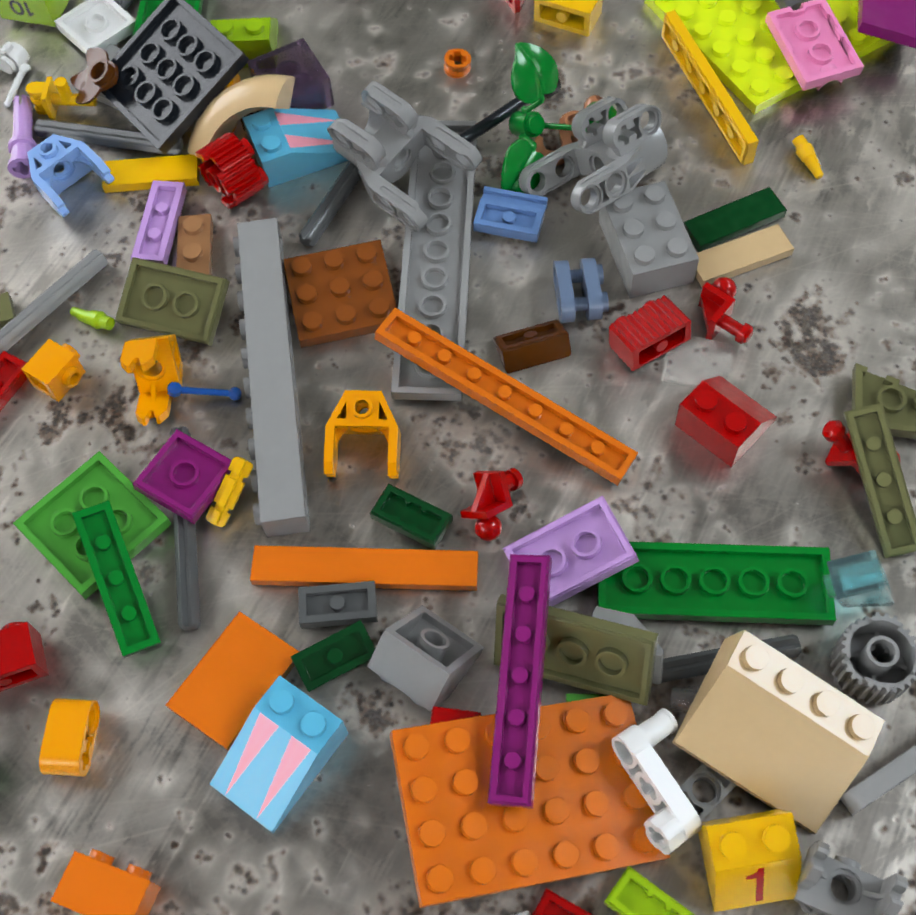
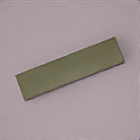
[843,402,916,559]

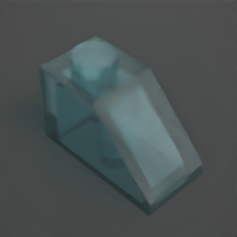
[823,550,895,608]

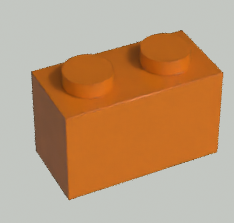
[50,849,161,915]

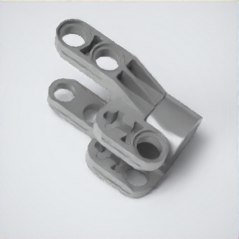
[327,81,483,232]
[519,96,668,214]

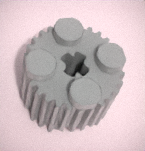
[830,612,916,705]

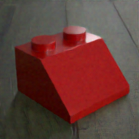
[675,376,777,468]

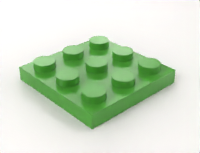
[13,451,172,600]

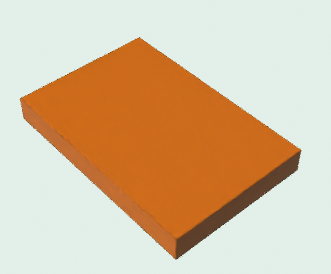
[166,611,300,751]

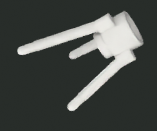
[0,41,31,108]

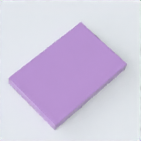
[503,496,639,607]

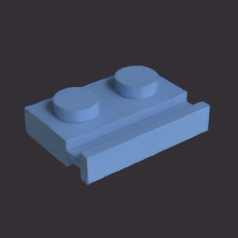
[473,186,548,243]

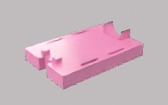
[765,0,864,91]

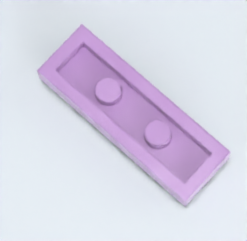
[131,180,187,265]

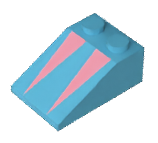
[242,108,349,188]
[210,675,349,833]

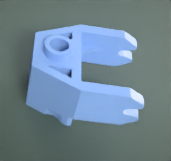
[27,134,115,217]

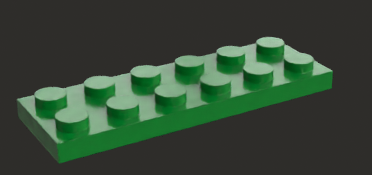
[598,541,836,626]

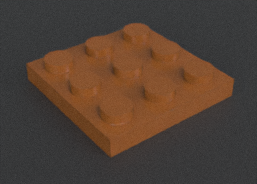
[283,240,397,348]

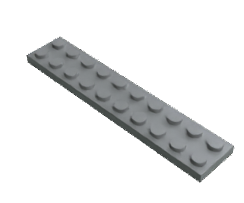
[391,121,477,401]

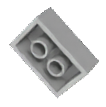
[599,181,699,298]

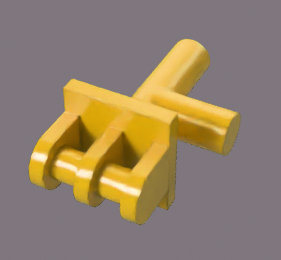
[26,76,97,120]

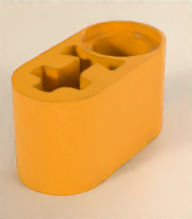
[39,698,100,777]

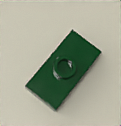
[370,483,453,550]

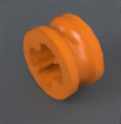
[444,48,471,78]

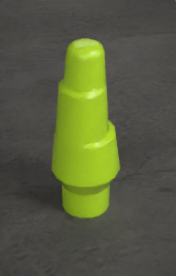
[70,307,115,331]

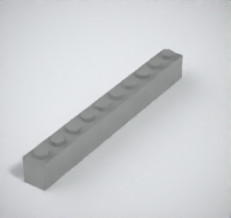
[233,218,311,537]

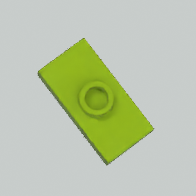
[603,866,695,915]

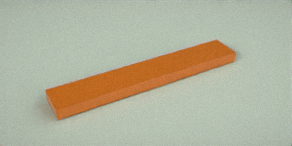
[250,545,479,591]

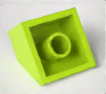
[210,17,278,68]

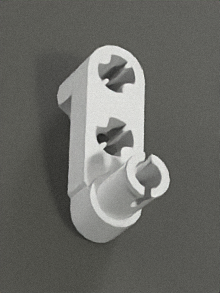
[611,708,702,855]

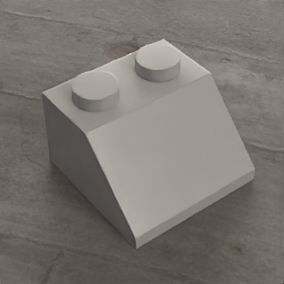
[367,605,484,712]

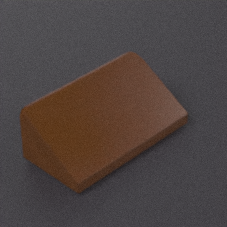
[493,319,571,373]

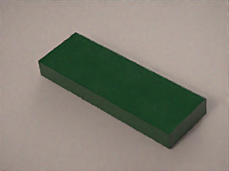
[684,187,787,252]

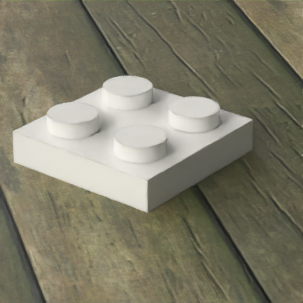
[54,0,136,55]

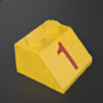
[698,809,802,912]

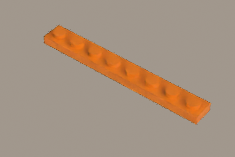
[375,308,638,486]

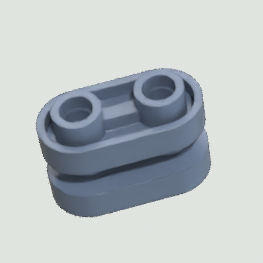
[553,258,609,323]

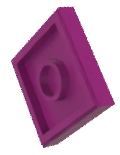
[132,429,232,524]

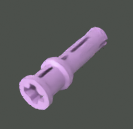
[7,94,37,179]

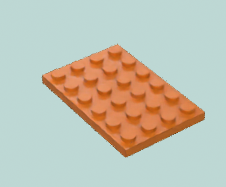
[389,695,670,908]

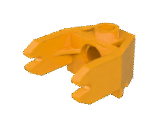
[120,334,183,426]
[323,390,401,479]

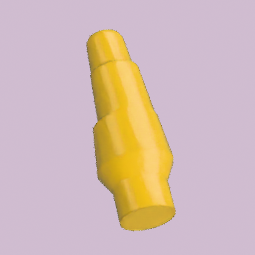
[792,135,823,179]

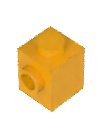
[21,339,86,402]

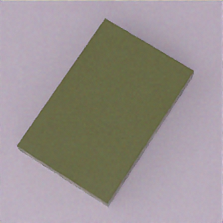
[115,257,230,346]

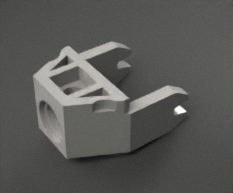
[794,840,909,915]

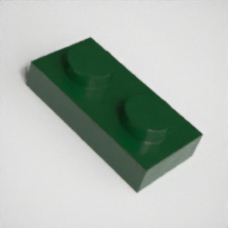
[290,620,376,692]

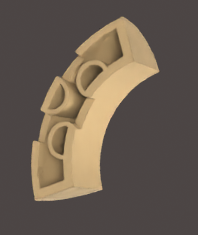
[187,74,295,156]

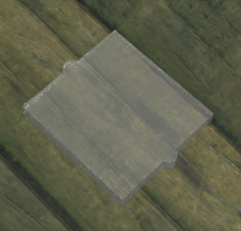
[663,336,734,389]

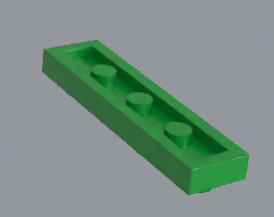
[72,500,161,658]

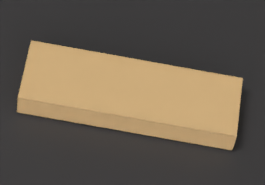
[695,224,794,288]

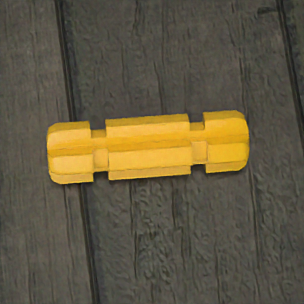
[206,456,253,527]

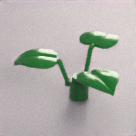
[501,42,617,193]

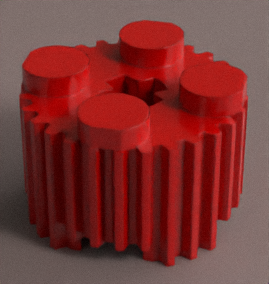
[195,132,269,209]

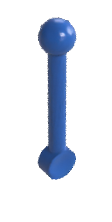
[167,382,242,401]

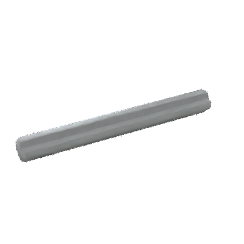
[0,249,108,354]

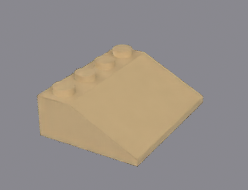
[672,630,885,834]

